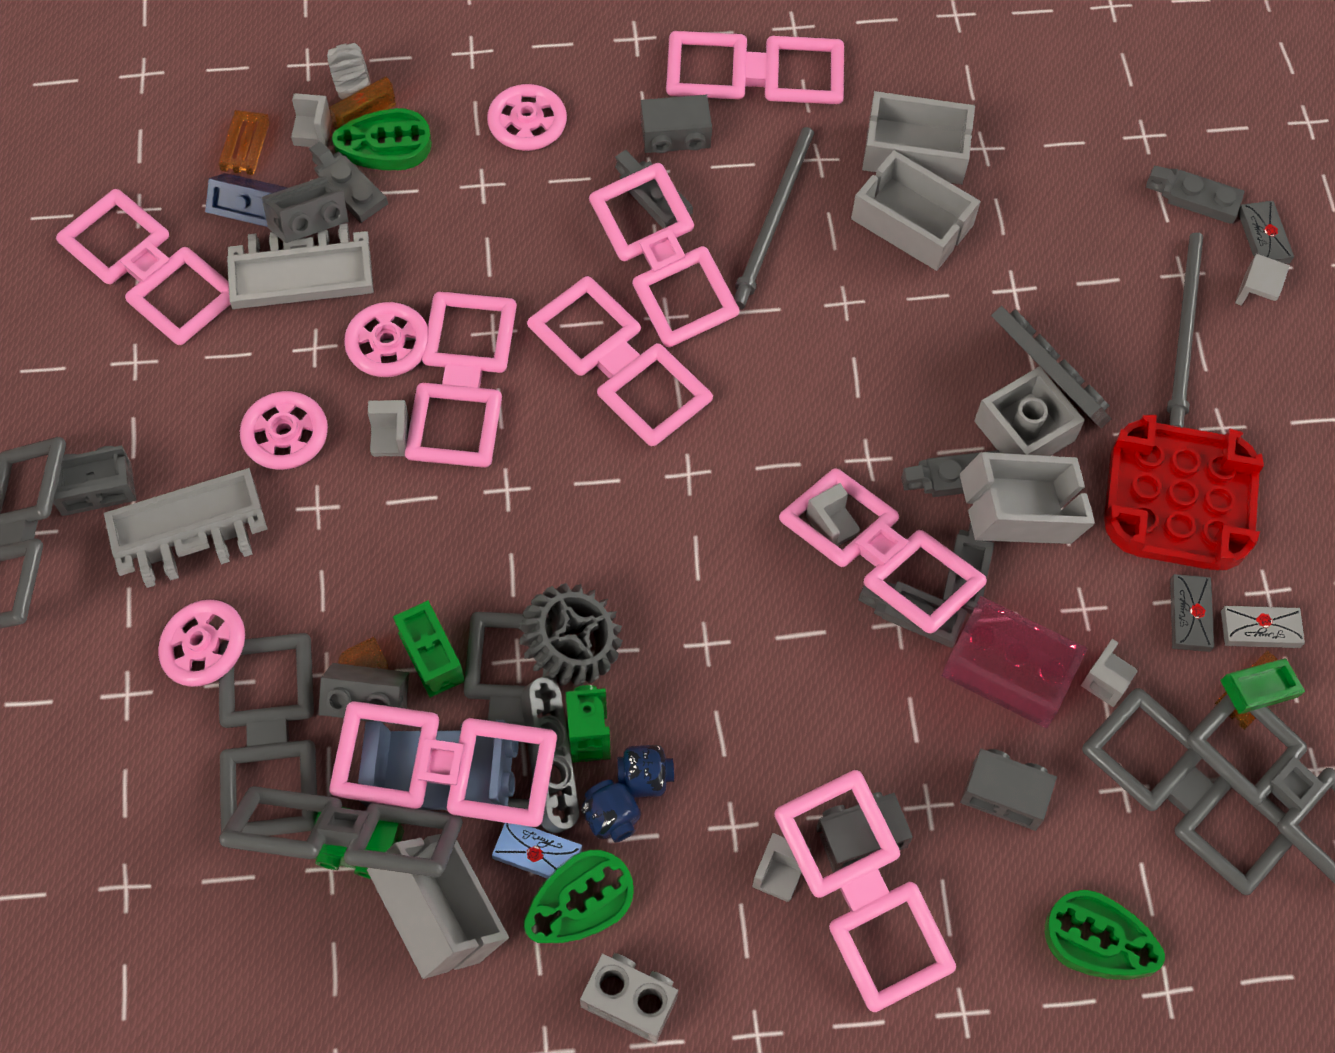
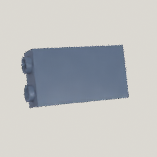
[358,720,518,810]

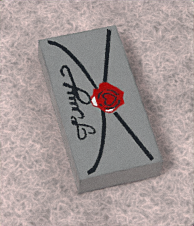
[1221,606,1305,648]

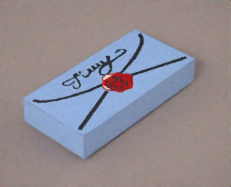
[492,823,582,878]

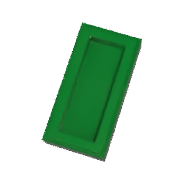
[1220,658,1305,714]

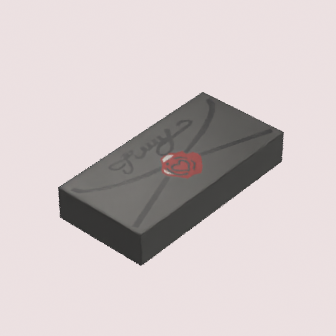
[1238,200,1294,264]
[1170,574,1214,652]

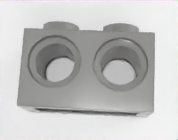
[580,953,678,1044]

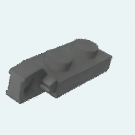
[309,142,388,223]
[615,150,693,229]
[1146,165,1245,224]
[901,450,999,497]
[942,521,994,616]
[858,581,968,648]

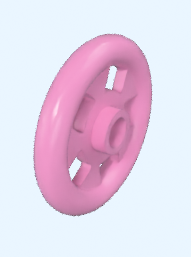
[487,84,567,151]
[344,302,428,377]
[240,391,328,470]
[158,600,245,687]

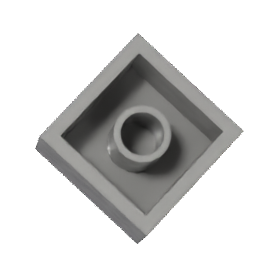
[974,366,1085,456]

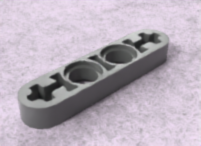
[521,677,579,833]

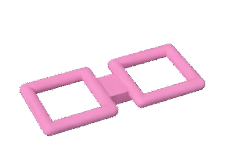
[666,31,844,105]
[589,163,740,347]
[56,189,231,345]
[527,276,713,446]
[405,292,517,468]
[779,468,987,634]
[329,701,557,827]
[774,770,956,1012]

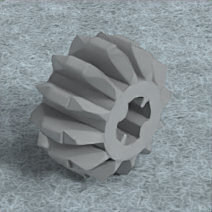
[327,43,372,102]

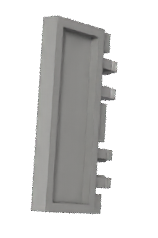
[227,223,374,309]
[104,468,268,588]

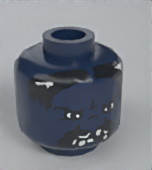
[617,745,674,798]
[581,779,641,843]

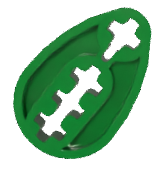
[332,108,432,170]
[523,850,634,943]
[1044,890,1165,980]

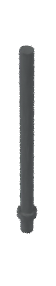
[734,127,814,309]
[1167,233,1203,428]

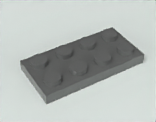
[991,305,1112,429]

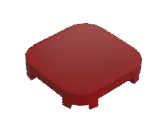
[1104,415,1264,570]

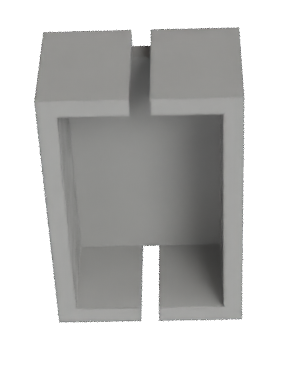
[862,91,975,184]
[851,150,981,271]
[959,452,1095,544]
[367,834,509,979]

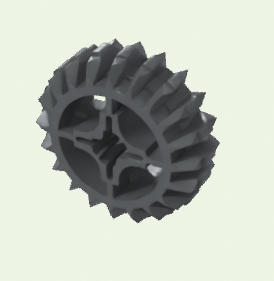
[519,583,623,687]

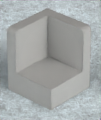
[291,93,332,147]
[1235,254,1290,306]
[368,400,409,457]
[806,483,860,546]
[1081,639,1137,707]
[752,833,810,902]

